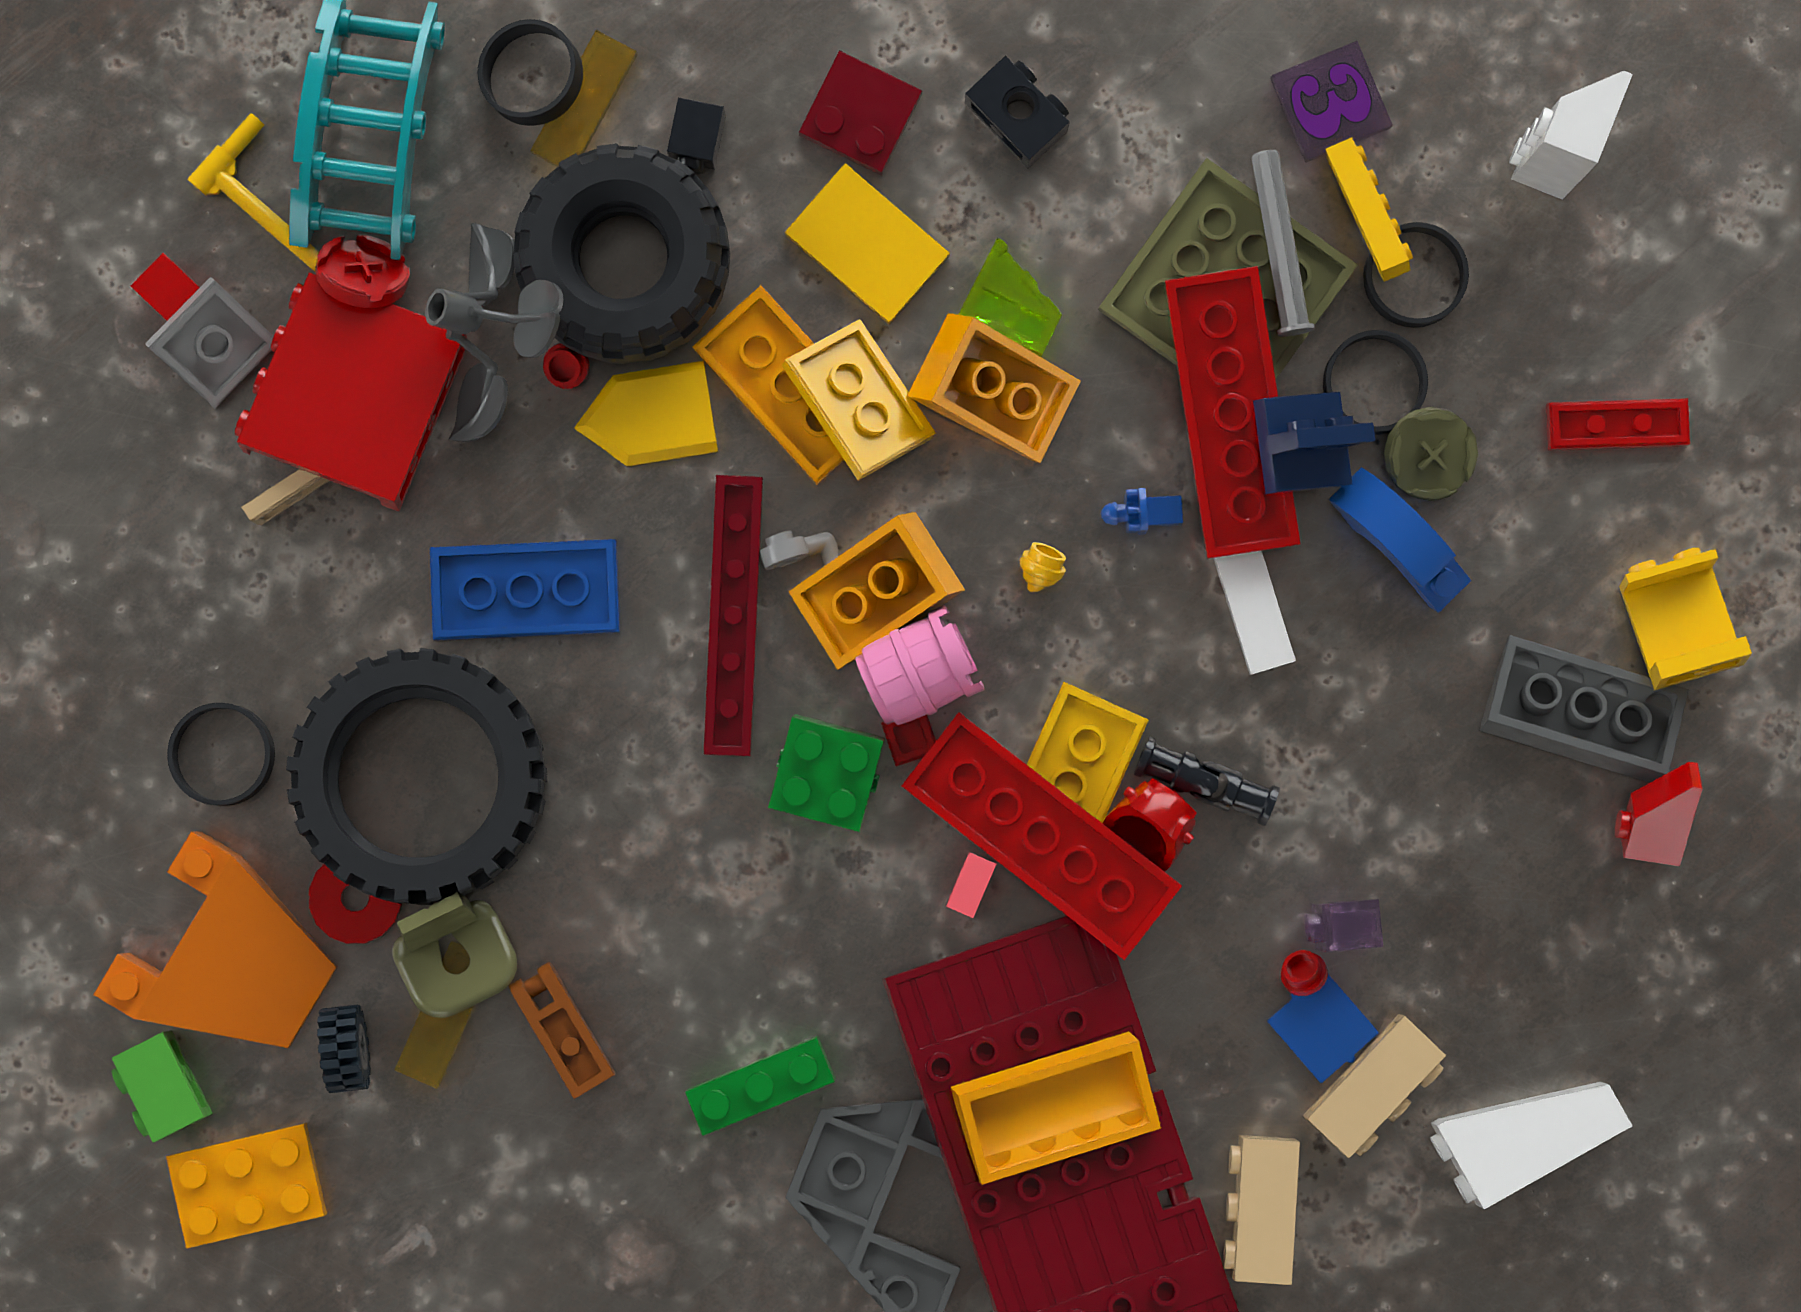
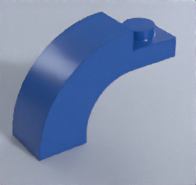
[1328,467,1472,613]

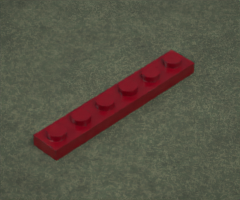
[704,475,763,757]

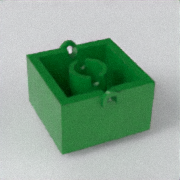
[768,714,885,832]

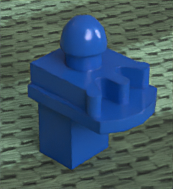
[1101,488,1183,535]

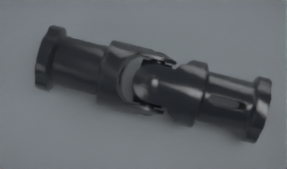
[1134,737,1280,826]

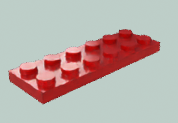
[1165,266,1301,559]
[901,712,1182,960]

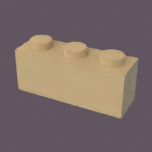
[1303,1014,1446,1158]
[1223,1135,1300,1285]

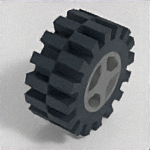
[317,1004,371,1093]

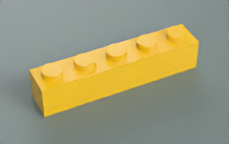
[1325,137,1413,282]

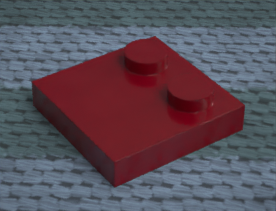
[799,50,922,176]

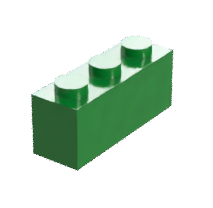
[685,1036,836,1136]

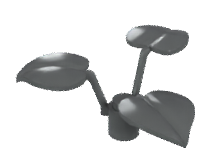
[425,223,563,442]

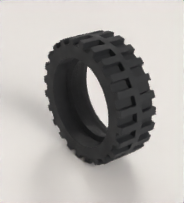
[286,648,548,905]

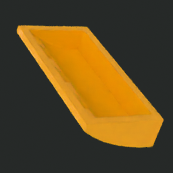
[951,1031,1161,1185]

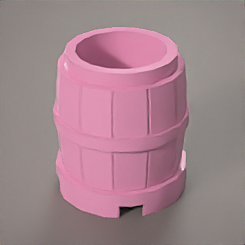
[855,605,985,725]

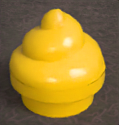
[1020,542,1066,592]

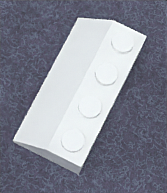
[1509,71,1633,200]

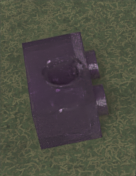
[1304,899,1383,952]

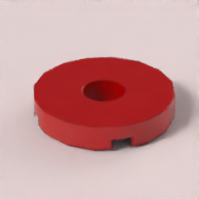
[309,864,402,944]

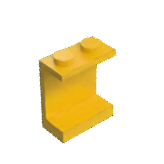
[1619,547,1752,690]

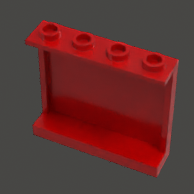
[235,272,467,512]

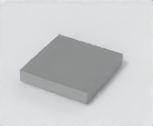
[145,277,274,408]

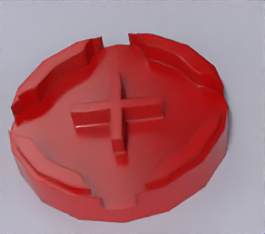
[315,235,410,308]

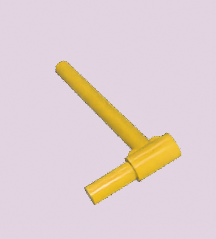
[187,113,319,273]

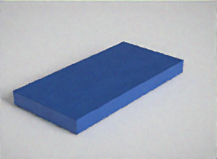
[430,539,620,641]

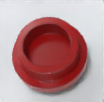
[543,343,589,389]
[1281,950,1328,996]

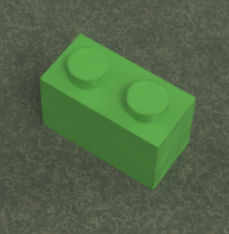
[111,1030,213,1143]

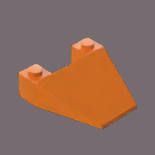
[93,831,337,1048]

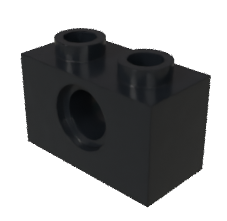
[964,55,1070,169]

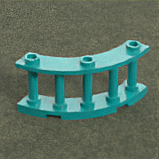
[289,0,445,260]

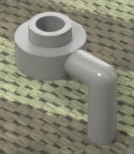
[759,531,840,570]

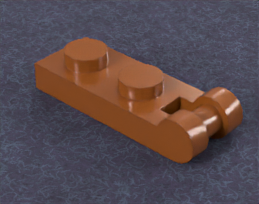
[509,961,616,1099]

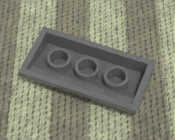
[1480,635,1689,782]

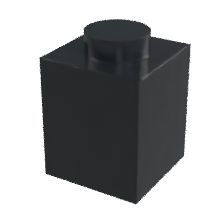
[667,97,726,174]

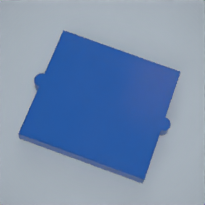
[1267,974,1379,1083]

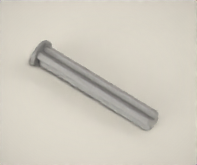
[1252,150,1315,337]

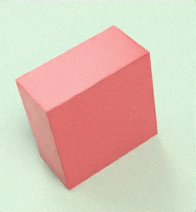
[946,852,996,918]

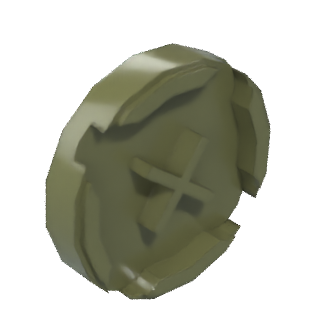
[1384,407,1478,501]

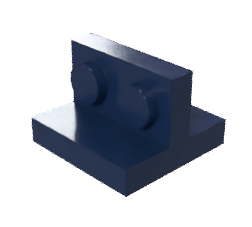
[1253,392,1376,494]

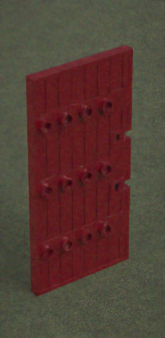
[882,916,1239,1312]

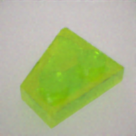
[958,238,1062,357]

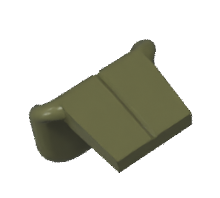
[392,893,517,1018]

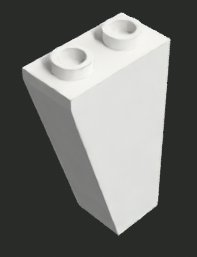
[1430,1082,1632,1209]

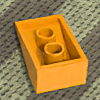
[907,313,1081,463]
[788,512,965,670]

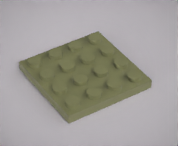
[1098,158,1358,379]

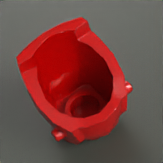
[1102,778,1197,872]

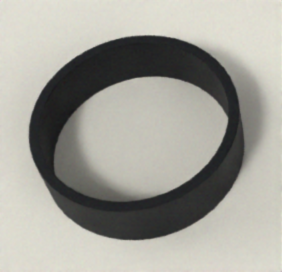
[477,19,583,126]
[1363,222,1469,328]
[1323,330,1428,435]
[167,703,275,806]

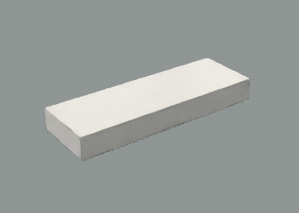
[1214,551,1296,675]

